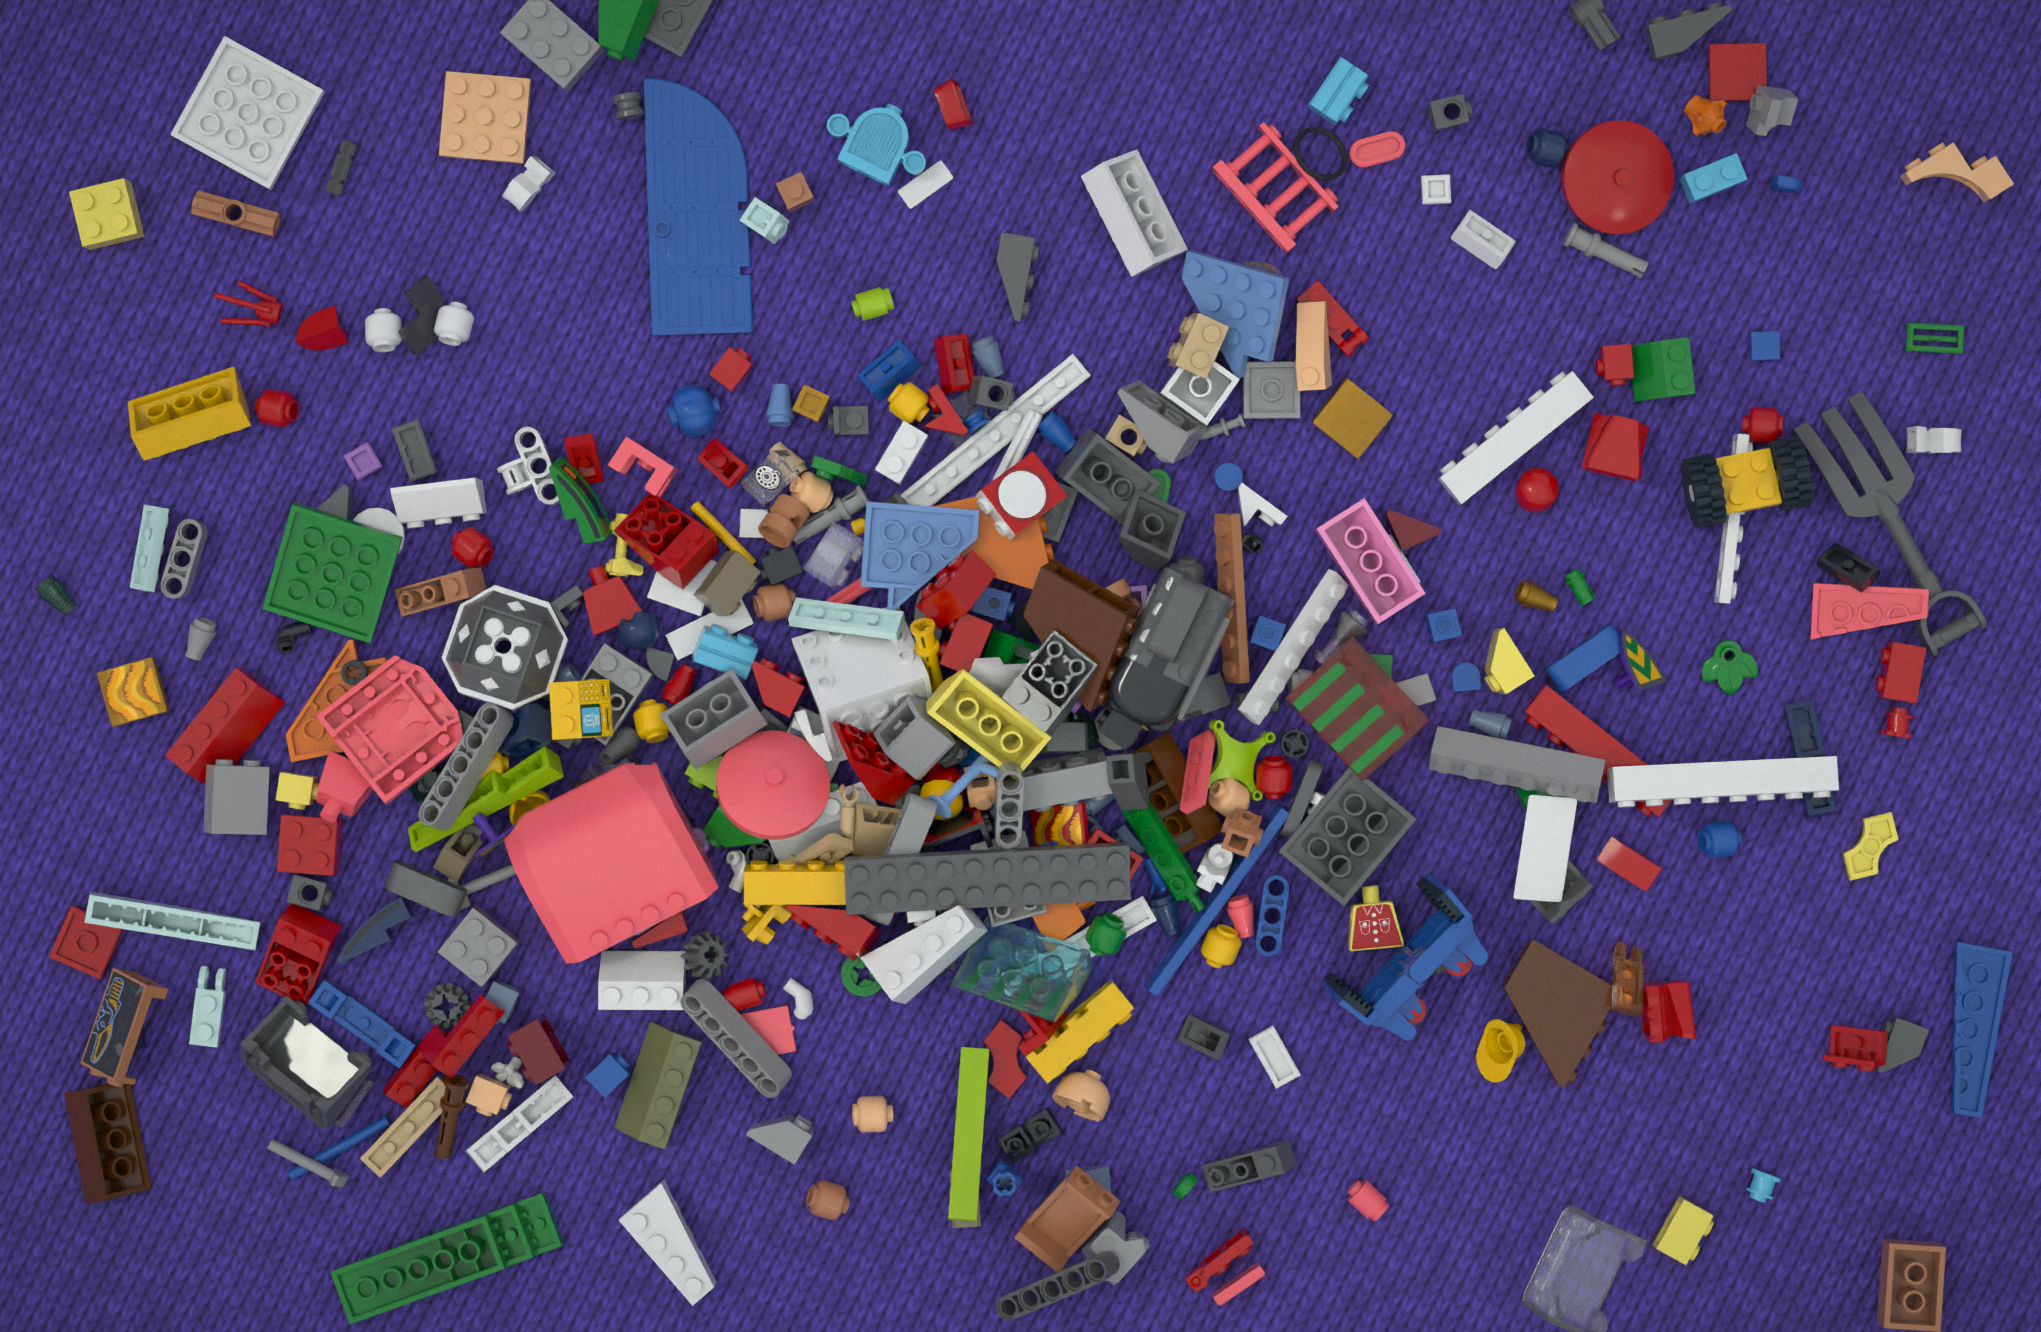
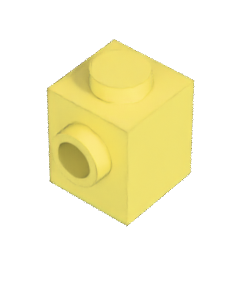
[276,772,319,810]

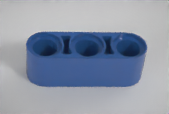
[1545,623,1621,693]
[1255,874,1289,957]

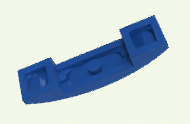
[308,980,416,1068]

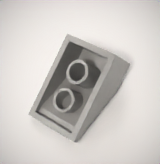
[1117,380,1207,464]

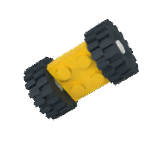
[1681,437,1813,528]

